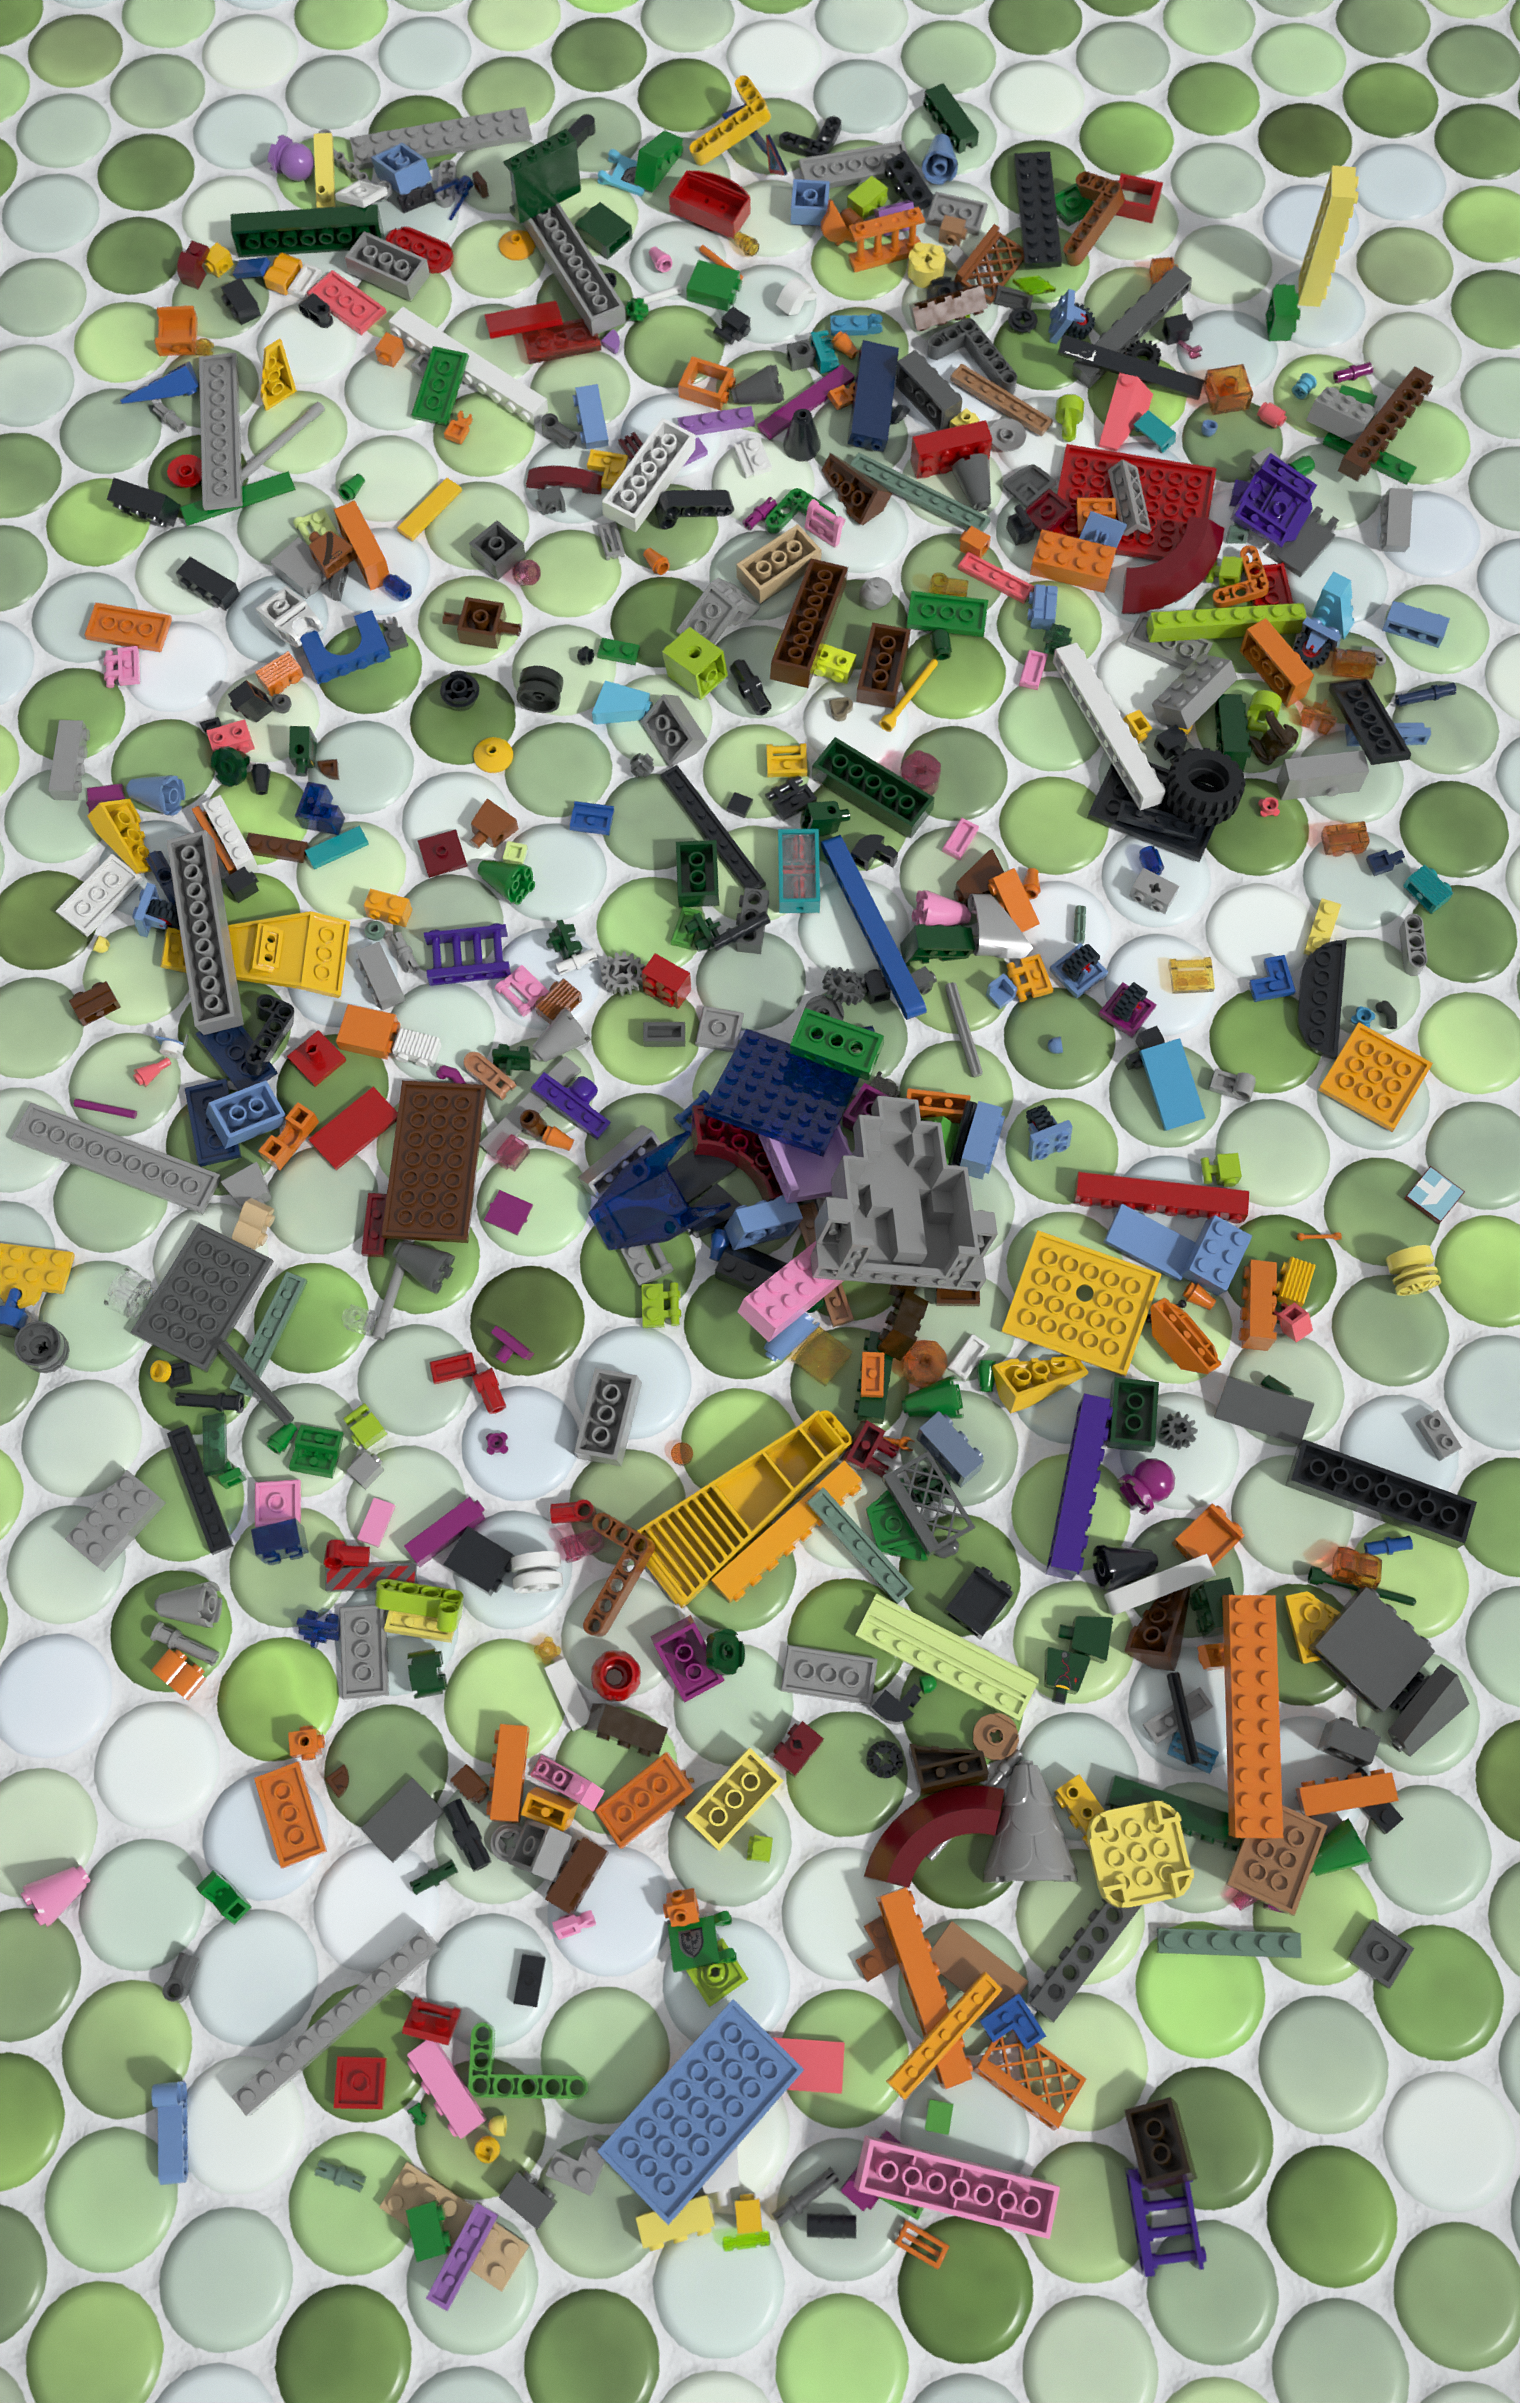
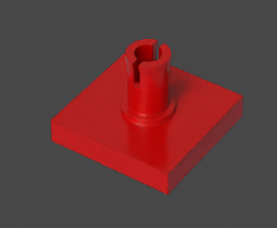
[287,1030,347,1087]

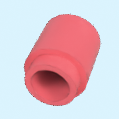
[1257,402,1287,429]

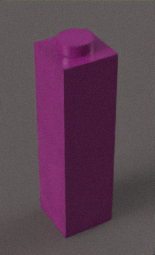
[404,1497,485,1567]

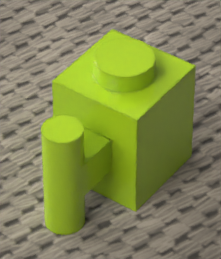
[1206,556,1243,588]
[1200,1153,1242,1187]
[343,1403,387,1450]

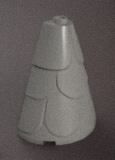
[983,1760,1078,1883]

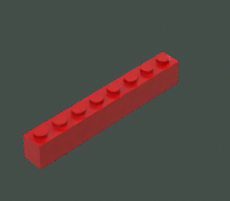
[1074,1172,1249,1224]

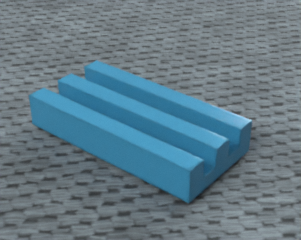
[1166,1732,1219,1774]

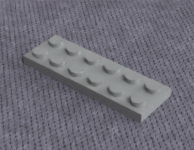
[799,140,908,188]

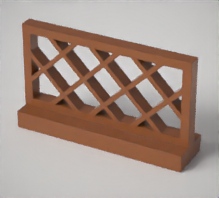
[954,224,1024,305]

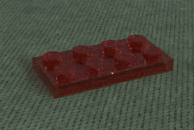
[521,318,601,364]

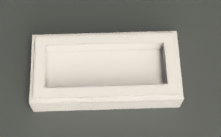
[287,263,322,300]
[947,1333,990,1381]

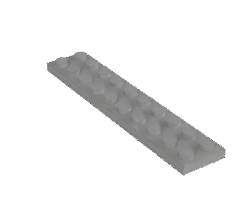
[350,107,532,170]
[199,352,243,511]
[11,1103,222,1215]

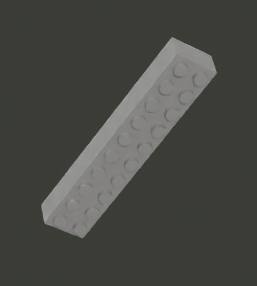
[511,192,626,336]
[167,830,244,1035]

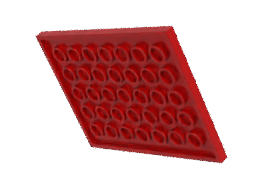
[1052,444,1217,561]

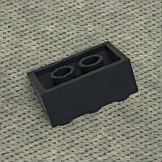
[715,1243,788,1293]

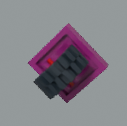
[1098,982,1157,1038]

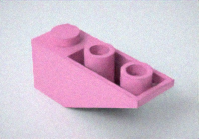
[530,1755,605,1812]

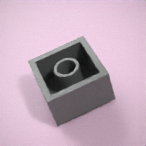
[469,520,526,580]
[1317,1717,1381,1768]

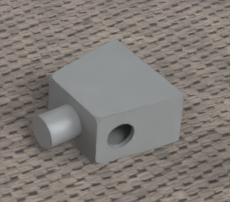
[221,1162,272,1208]

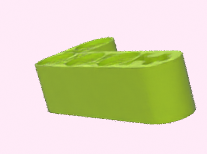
[375,1579,464,1633]

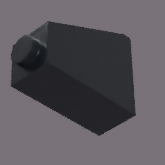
[681,1183,742,1238]

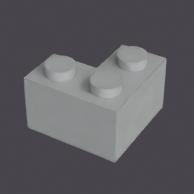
[546,2135,606,2196]

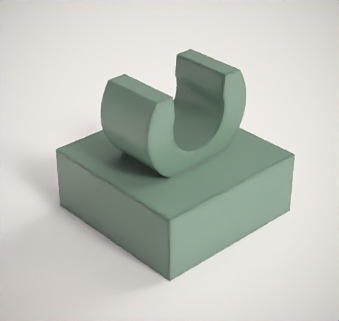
[1226,522,1249,544]

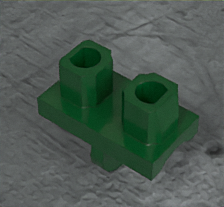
[684,912,721,952]
[546,919,582,961]
[492,1044,531,1076]
[911,1467,952,1505]

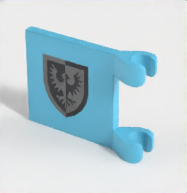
[597,149,645,197]

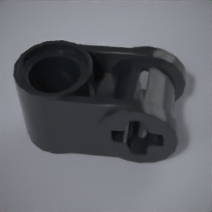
[298,293,334,328]

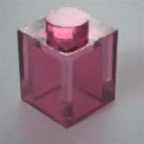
[496,1134,530,1172]

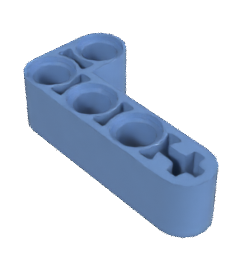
[151,2081,188,2185]

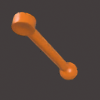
[1297,1232,1342,1241]

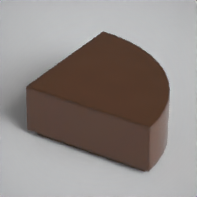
[317,759,339,780]
[325,1764,349,1798]

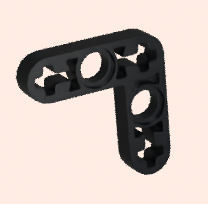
[779,116,842,158]

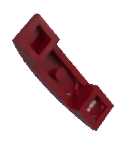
[526,466,603,495]

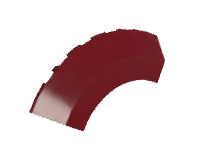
[1122,517,1225,614]
[691,1105,802,1203]
[864,1785,1005,1888]

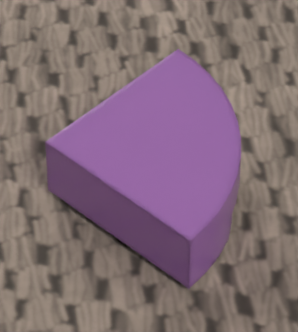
[601,329,620,354]

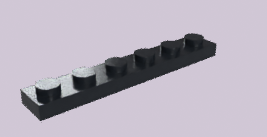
[167,1425,234,1555]

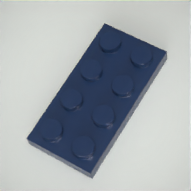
[196,1025,278,1091]
[185,1078,242,1167]

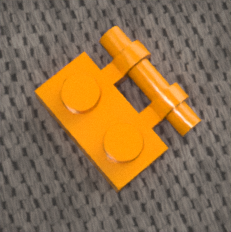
[1006,954,1053,1002]

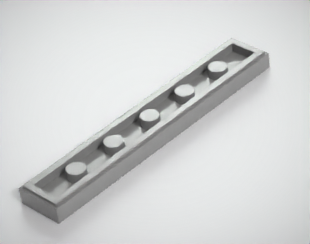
[480,1056,581,1159]

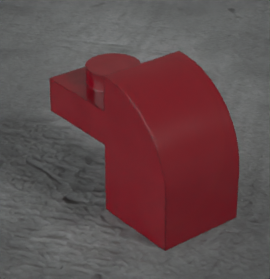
[177,240,210,290]

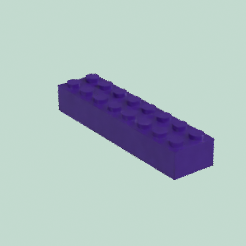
[1046,1393,1113,1580]

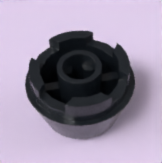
[440,671,480,711]

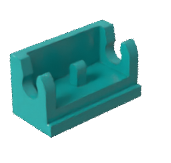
[810,330,840,374]
[1134,410,1176,453]

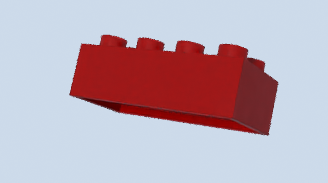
[669,170,751,239]

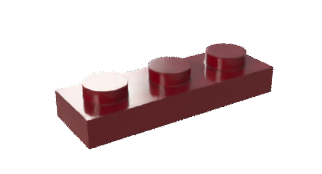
[361,1193,387,1257]

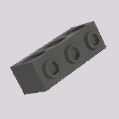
[735,888,769,954]

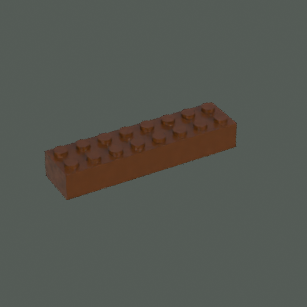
[770,558,848,688]

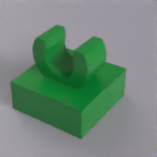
[218,1461,247,1489]

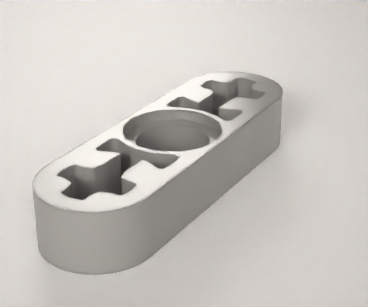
[436,160,457,208]

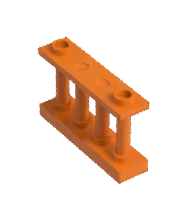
[849,207,925,273]

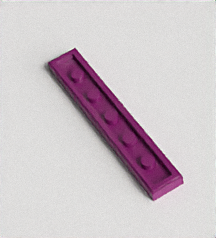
[757,364,855,440]

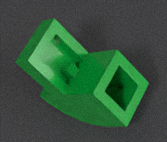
[196,1870,252,1925]

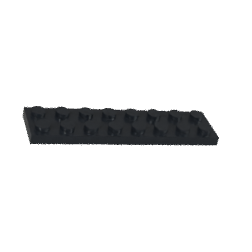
[1014,151,1062,269]

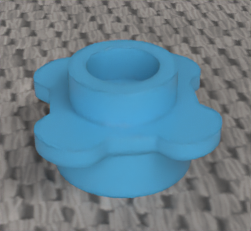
[1351,1006,1376,1028]

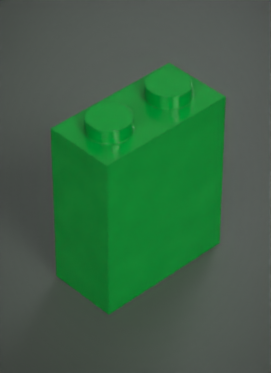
[686,260,742,312]

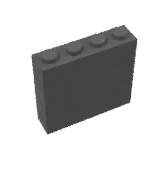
[1308,1587,1435,1713]

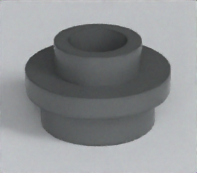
[271,694,292,714]

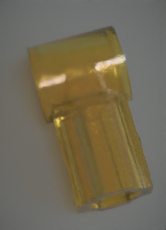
[929,572,968,597]

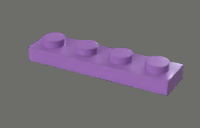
[678,406,755,436]
[426,2202,499,2311]

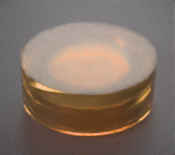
[671,1442,693,1466]

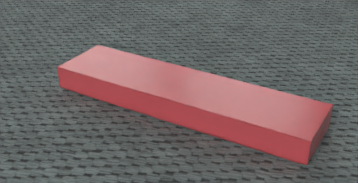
[958,552,1034,604]

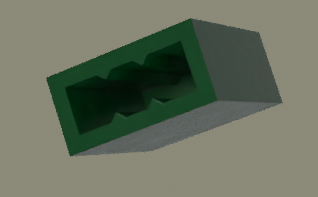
[575,202,633,260]

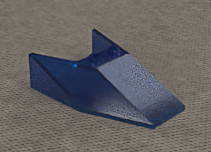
[588,1130,731,1250]

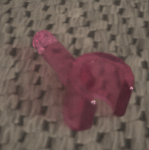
[1178,340,1202,359]

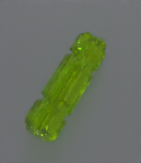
[722,2231,771,2252]

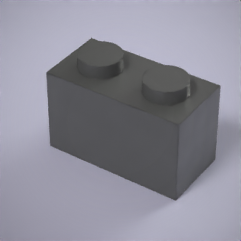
[499,2170,557,2229]

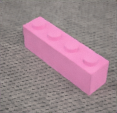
[407,2040,488,2139]

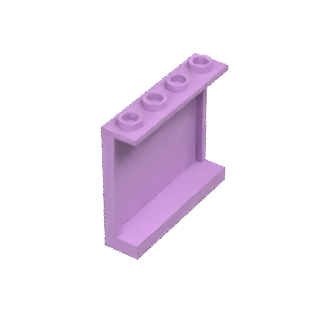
[758,1111,853,1204]

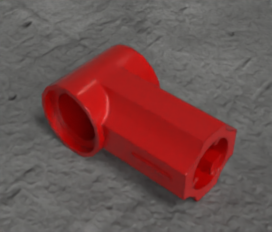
[472,1368,507,1414]
[550,1499,596,1524]
[324,1539,370,1570]

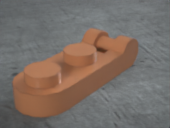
[463,1052,517,1101]

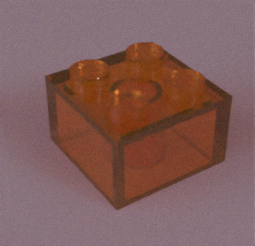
[1203,364,1253,415]

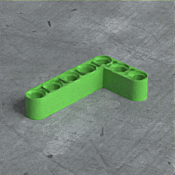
[468,2023,589,2099]

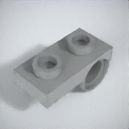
[1209,1069,1256,1102]

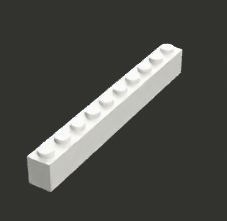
[389,307,548,426]
[1053,643,1165,810]

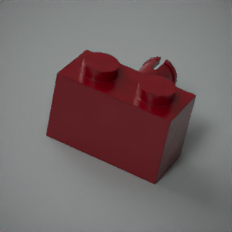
[773,1721,824,1778]

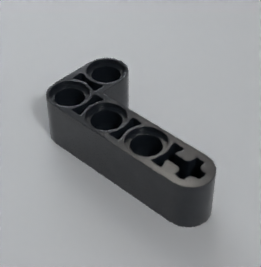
[655,490,734,530]
[245,994,294,1076]

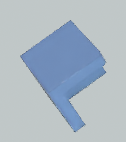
[986,974,1017,1010]

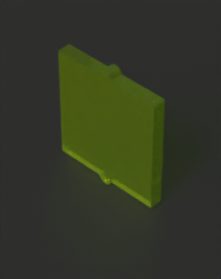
[1012,275,1056,295]

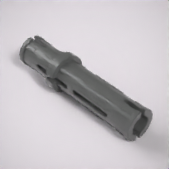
[771,2167,840,2228]

